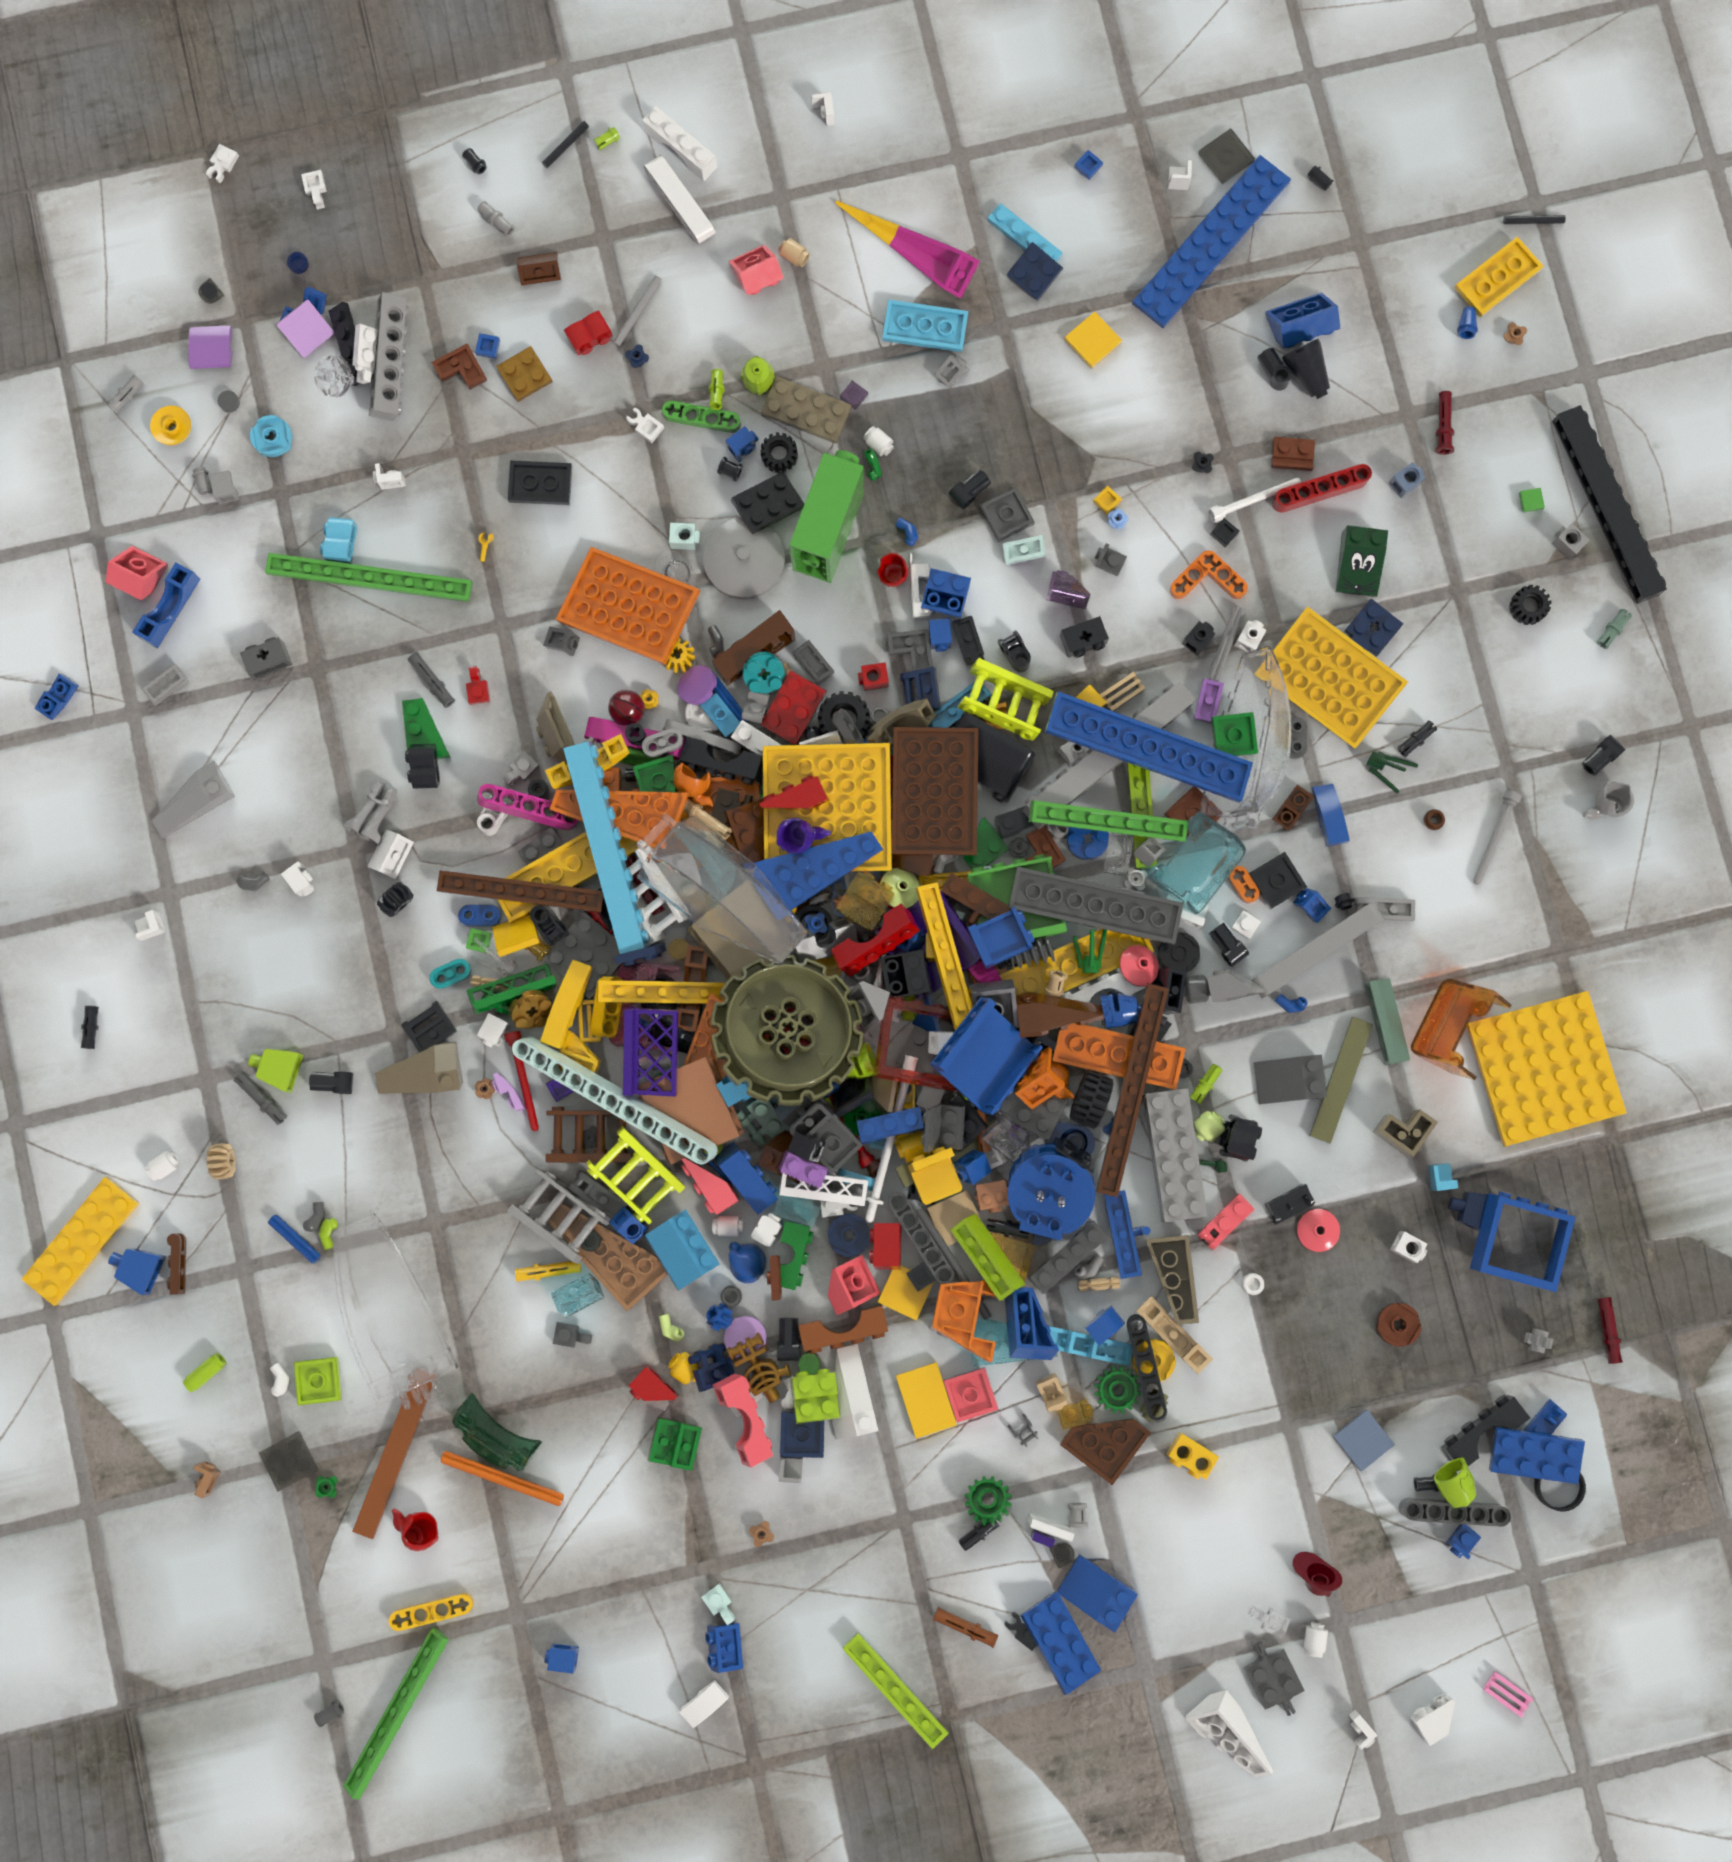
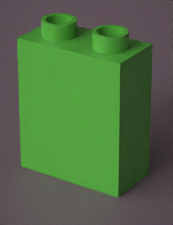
[789,450,864,583]

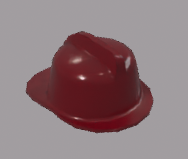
[1293,1552,1343,1597]

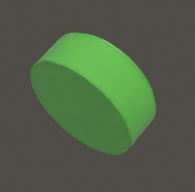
[798,1353,820,1375]

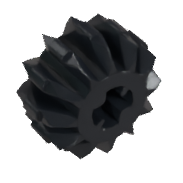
[377,882,414,917]

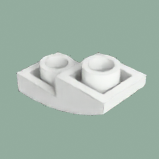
[679,1680,729,1728]

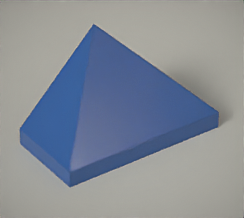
[912,995,941,1032]

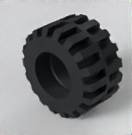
[818,691,870,739]
[1070,1070,1114,1129]

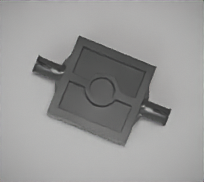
[1244,1642,1305,1716]

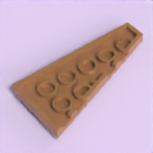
[547,1202,668,1312]

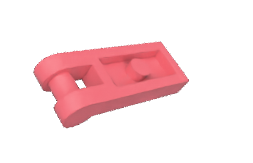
[1197,1194,1255,1250]

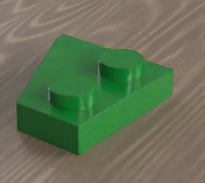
[963,817,1009,869]

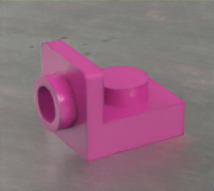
[968,960,1002,983]

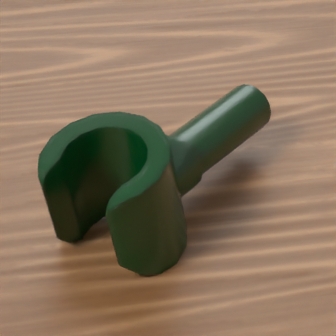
[1199,1159,1228,1173]

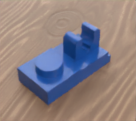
[1523,1399,1567,1435]

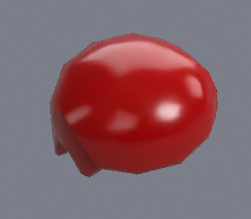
[877,553,909,587]

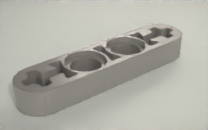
[663,719,742,756]

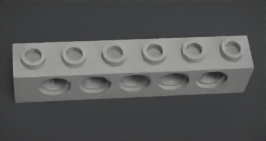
[369,292,409,421]

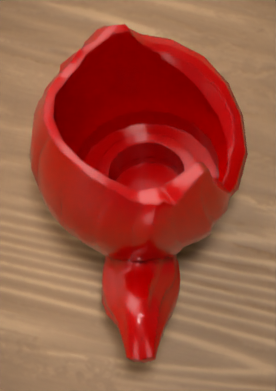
[391,1509,439,1551]

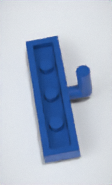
[1103,1190,1151,1279]

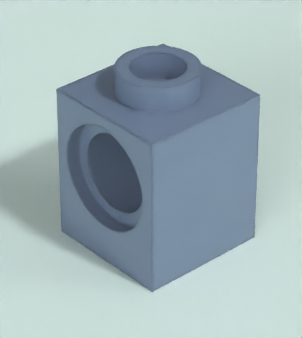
[1389,462,1425,498]

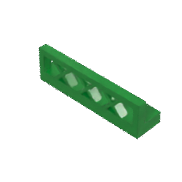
[466,964,557,1015]

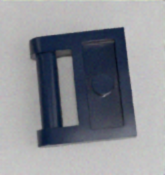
[900,667,941,710]

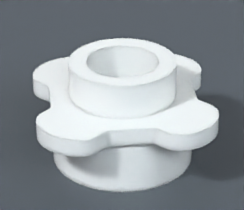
[1124,868,1147,891]

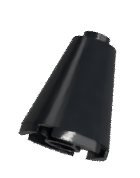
[1282,339,1330,399]

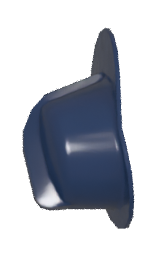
[1044,1122,1095,1155]

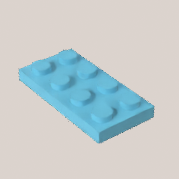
[882,299,968,353]

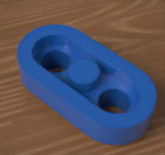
[458,905,502,927]

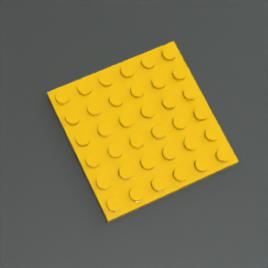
[763,743,892,872]
[1466,991,1626,1147]

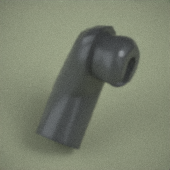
[237,871,270,891]
[303,1202,325,1232]

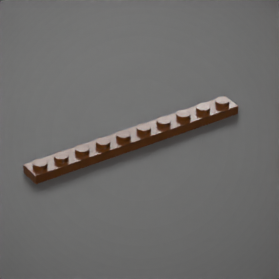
[1096,983,1169,1197]

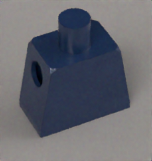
[1448,1192,1488,1232]

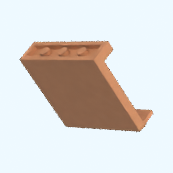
[638,1054,745,1164]

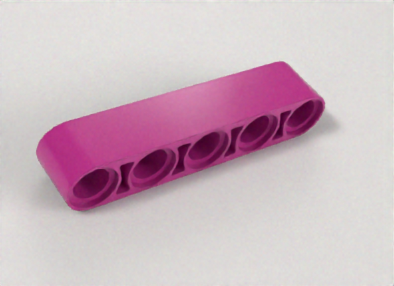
[584,717,686,760]
[476,784,579,831]

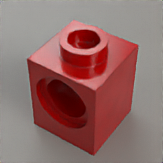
[858,662,889,691]

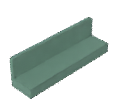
[1365,978,1410,1066]

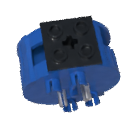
[1008,1137,1095,1241]

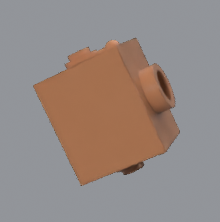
[974,1180,1009,1213]

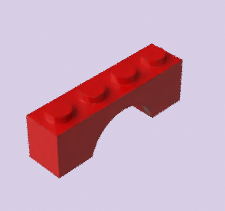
[831,903,920,977]

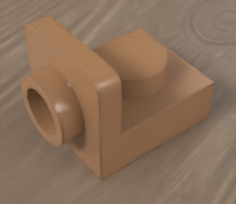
[193,1461,221,1498]

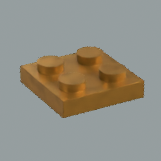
[496,346,553,402]

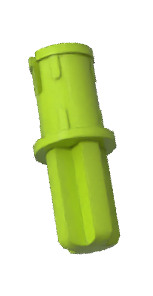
[1189,1064,1222,1105]

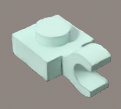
[701,1583,736,1625]

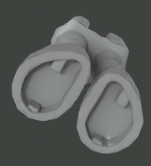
[343,781,397,845]

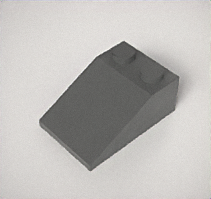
[1254,1054,1327,1105]

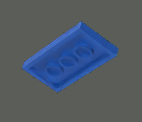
[1489,1427,1585,1484]
[1020,1592,1101,1695]

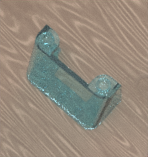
[1147,811,1246,915]

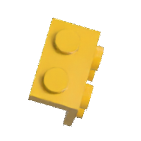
[908,1146,962,1205]

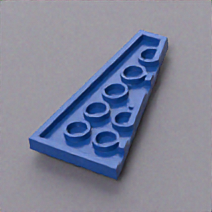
[742,831,883,919]

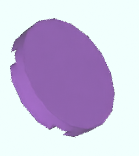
[677,665,717,705]

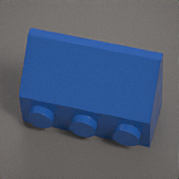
[1265,292,1341,348]

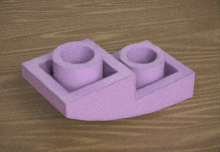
[492,1073,526,1112]

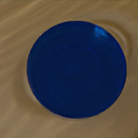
[287,252,309,274]

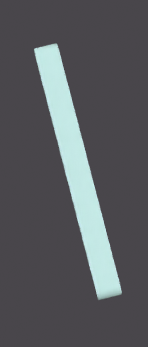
[512,1036,718,1165]

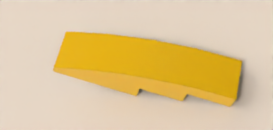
[540,960,593,1049]

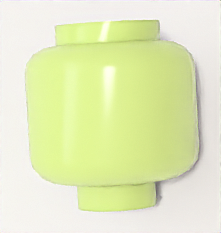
[1194,1111,1226,1142]

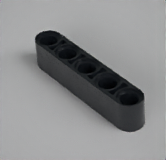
[1127,1314,1168,1422]

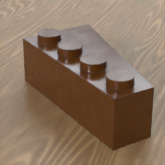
[712,610,796,686]

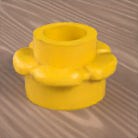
[640,689,659,709]

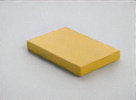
[896,1362,957,1439]

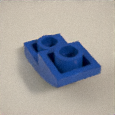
[34,674,79,720]

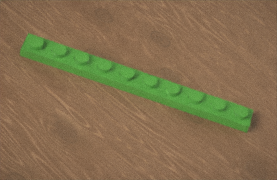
[265,553,473,602]

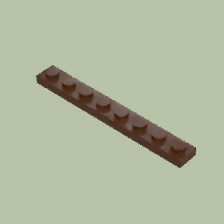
[436,870,605,913]

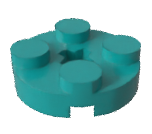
[742,652,785,693]

